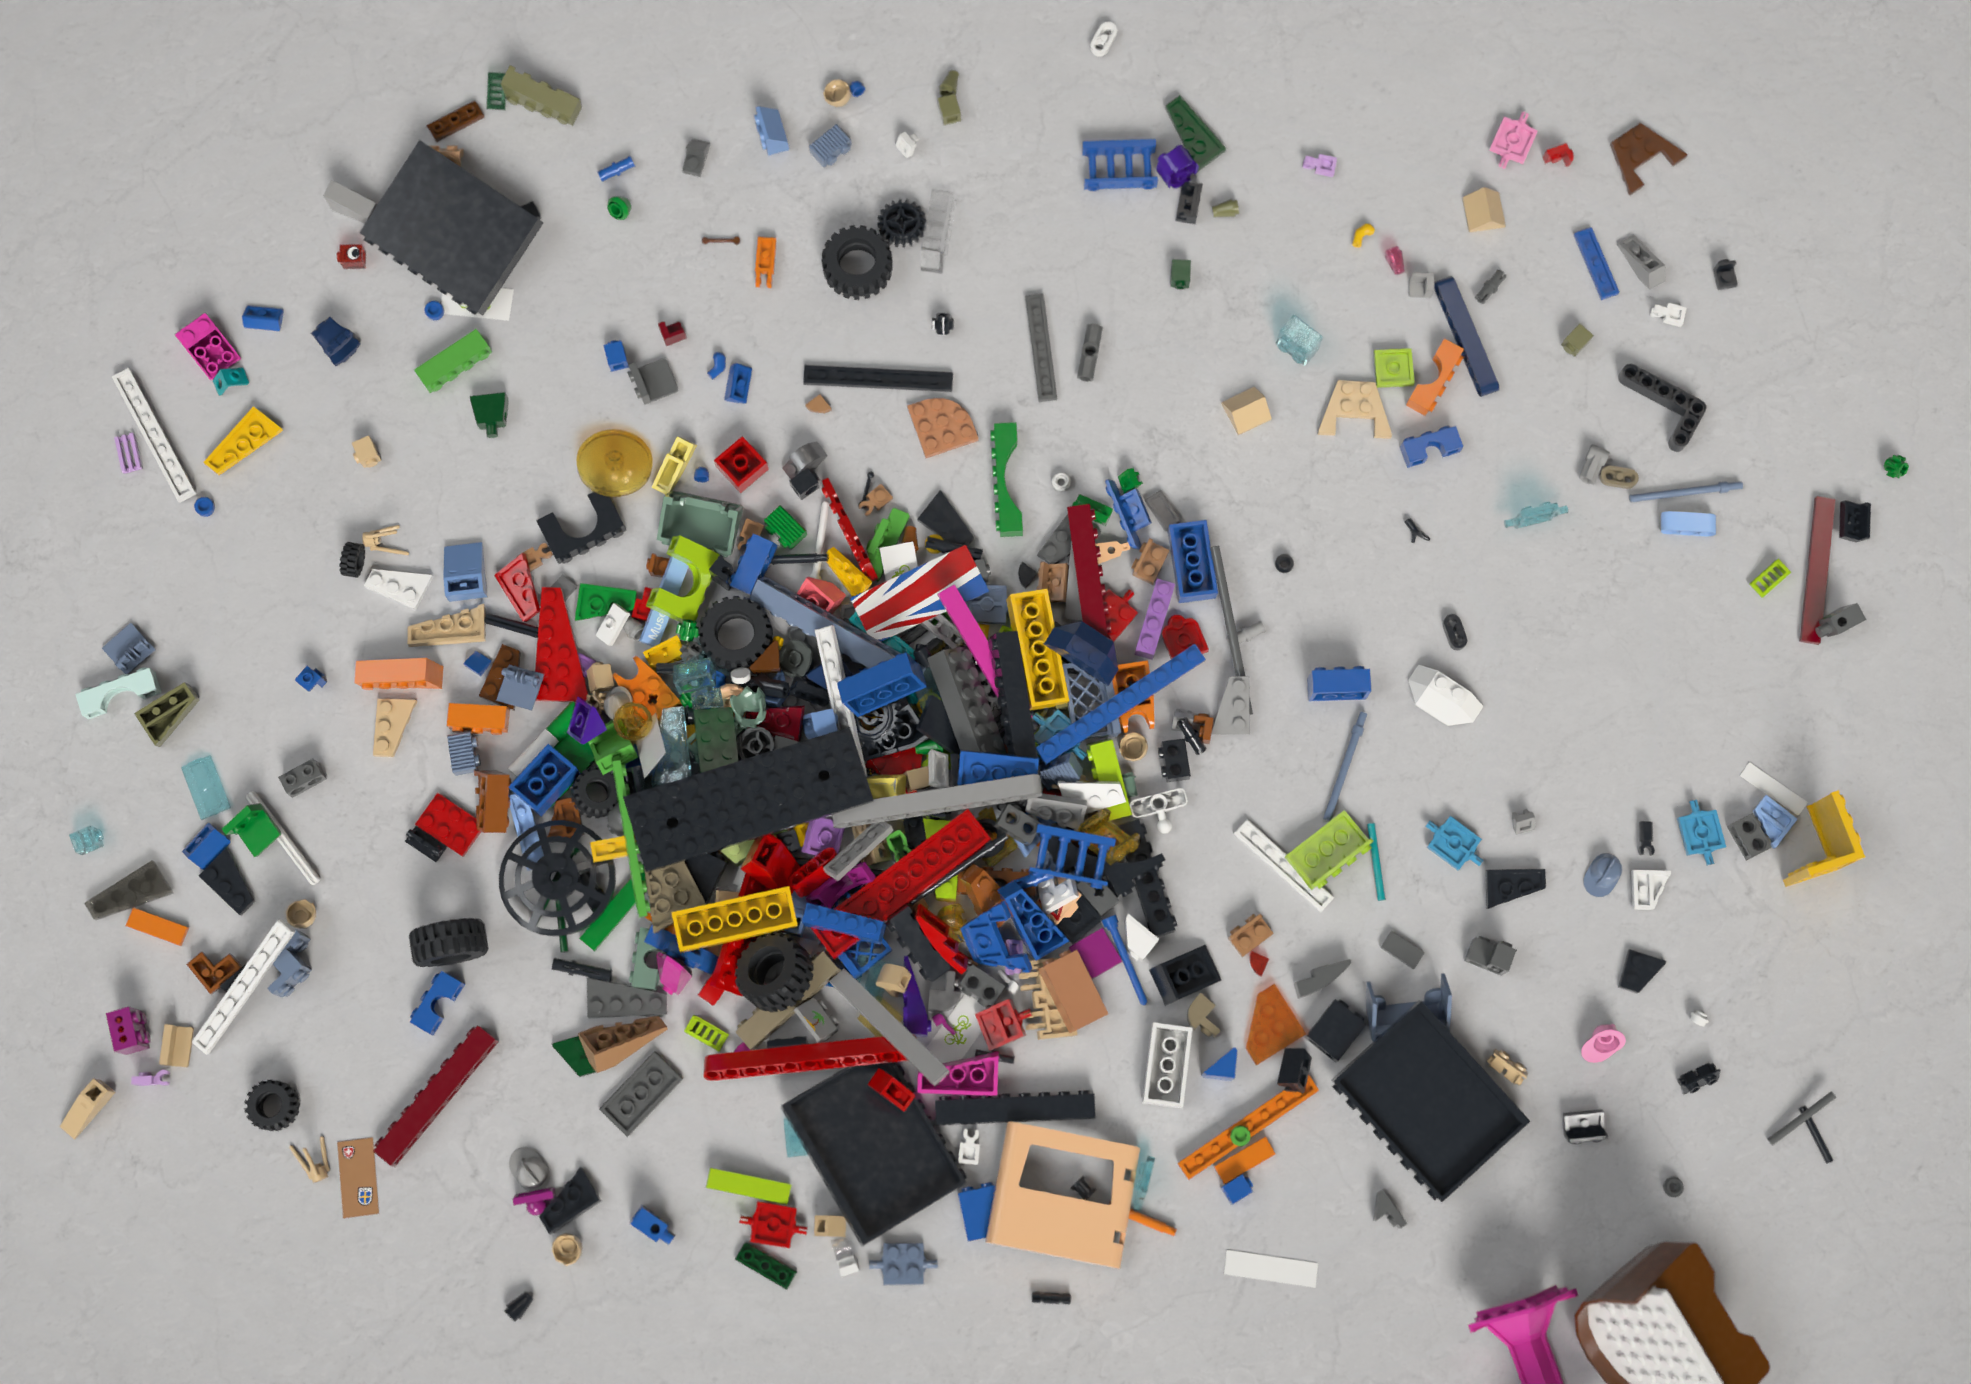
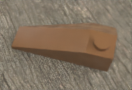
[578,1016,667,1073]

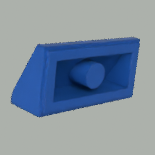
[242,306,284,331]
[724,363,753,404]

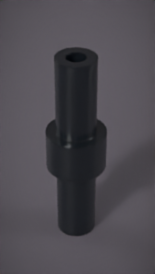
[975,1049,1015,1064]

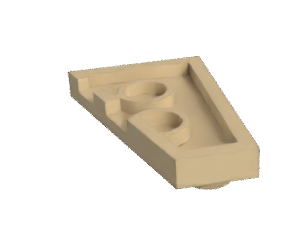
[373,699,418,757]

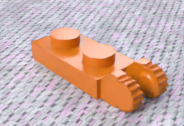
[755,237,777,288]

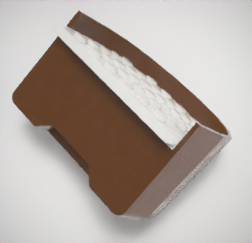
[1574,1241,1770,1384]

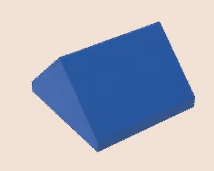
[1201,1047,1237,1081]

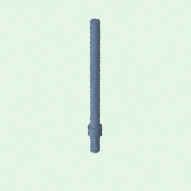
[1629,481,1743,502]
[1323,712,1367,821]

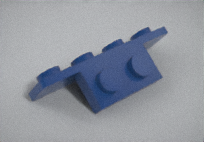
[1105,479,1152,550]
[644,924,719,975]

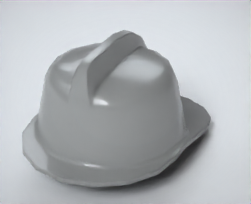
[604,686,635,731]
[509,1147,551,1191]

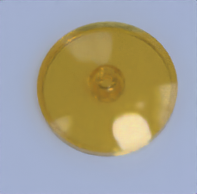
[576,429,653,497]

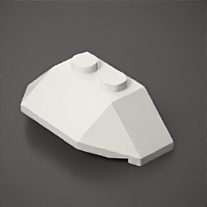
[1408,665,1483,726]

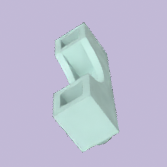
[75,667,162,719]

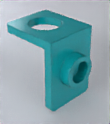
[213,368,249,396]

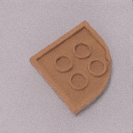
[907,398,979,458]

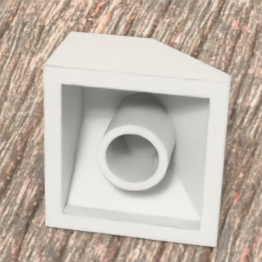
[1124,914,1159,962]

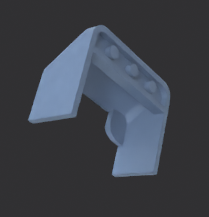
[1366,973,1452,1042]

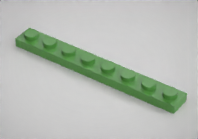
[612,760,650,918]

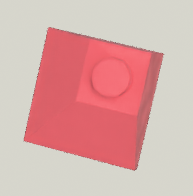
[797,577,846,614]

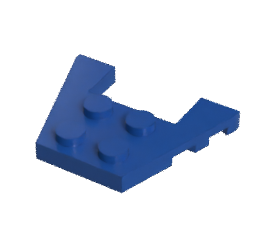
[960,901,1033,973]

